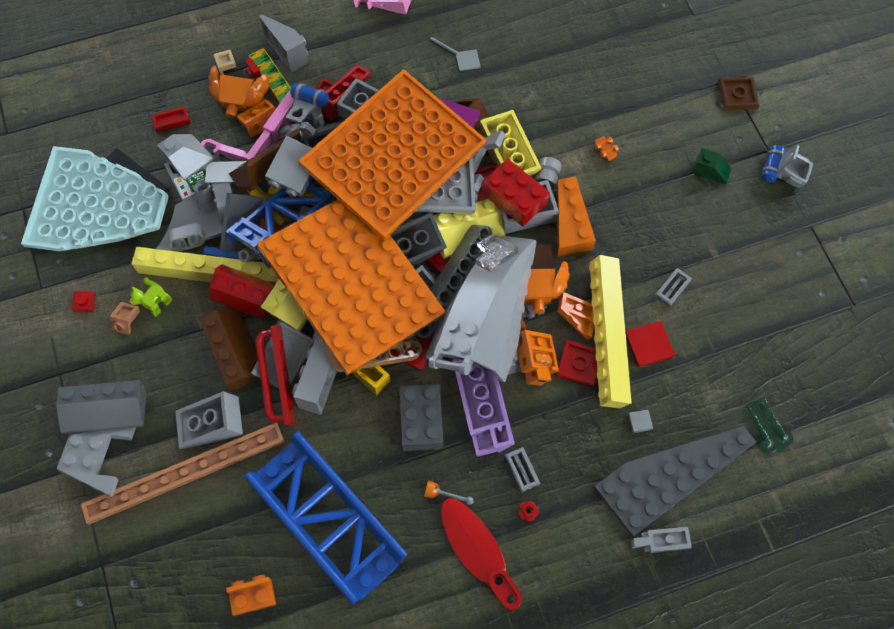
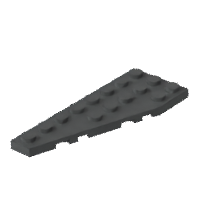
[593,426,756,538]

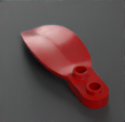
[441,498,522,611]

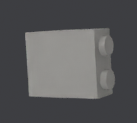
[265,135,313,197]

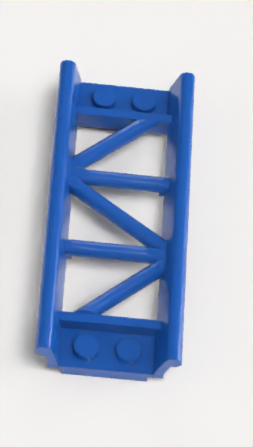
[226,183,333,268]
[244,431,408,605]

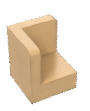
[214,50,236,75]

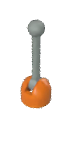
[424,480,473,505]

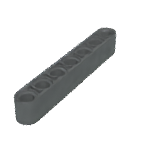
[414,225,492,338]

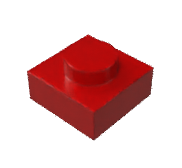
[245,58,261,81]
[71,291,96,312]

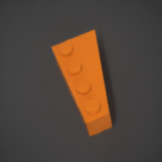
[556,176,596,257]

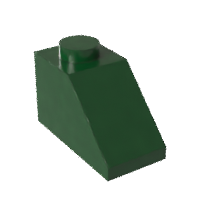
[692,148,732,185]

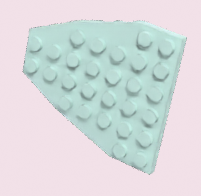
[21,146,169,251]

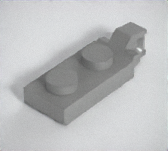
[277,122,316,141]
[631,527,692,553]

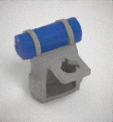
[286,83,329,129]
[761,145,813,188]

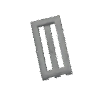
[654,268,692,307]
[505,447,540,493]

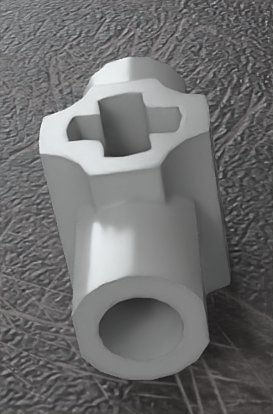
[238,247,261,262]

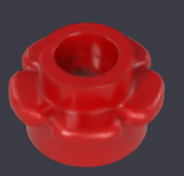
[519,501,539,521]

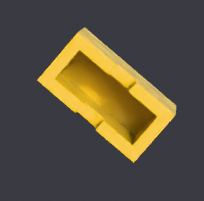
[352,366,390,396]

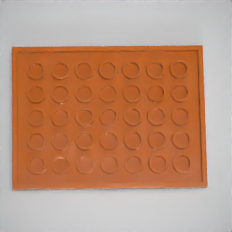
[298,69,487,241]
[257,199,446,376]

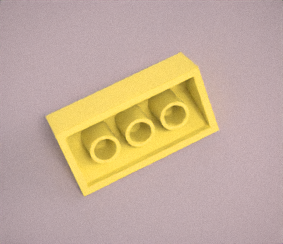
[479,110,541,177]
[433,199,505,259]
[261,279,307,331]

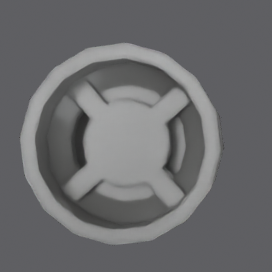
[534,157,562,191]

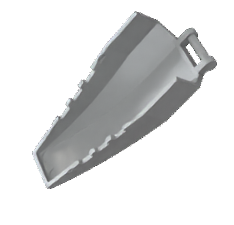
[425,236,537,382]

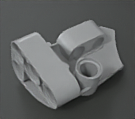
[156,181,233,252]

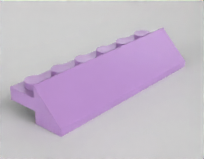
[453,359,515,457]

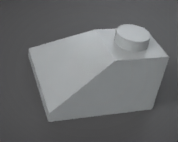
[157,134,215,181]

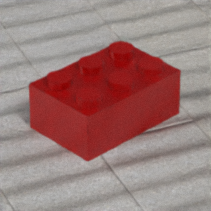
[481,158,550,227]

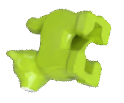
[130,277,172,317]

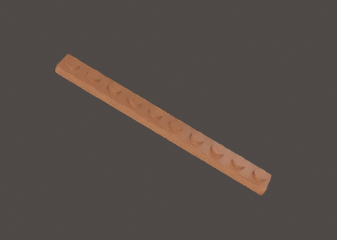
[81,422,285,525]

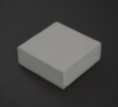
[628,410,653,433]

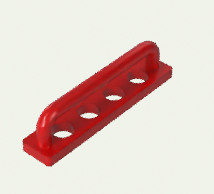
[256,325,295,426]

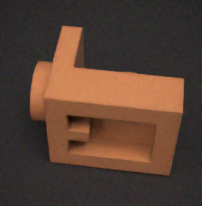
[110,302,140,335]

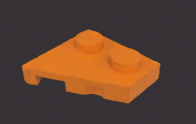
[557,292,594,340]

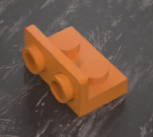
[236,99,276,138]
[226,575,276,616]

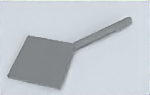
[430,37,481,71]

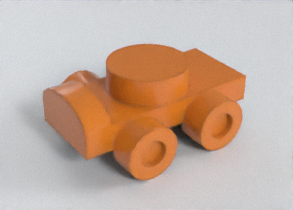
[594,136,619,161]

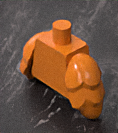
[208,65,270,119]
[524,261,570,314]

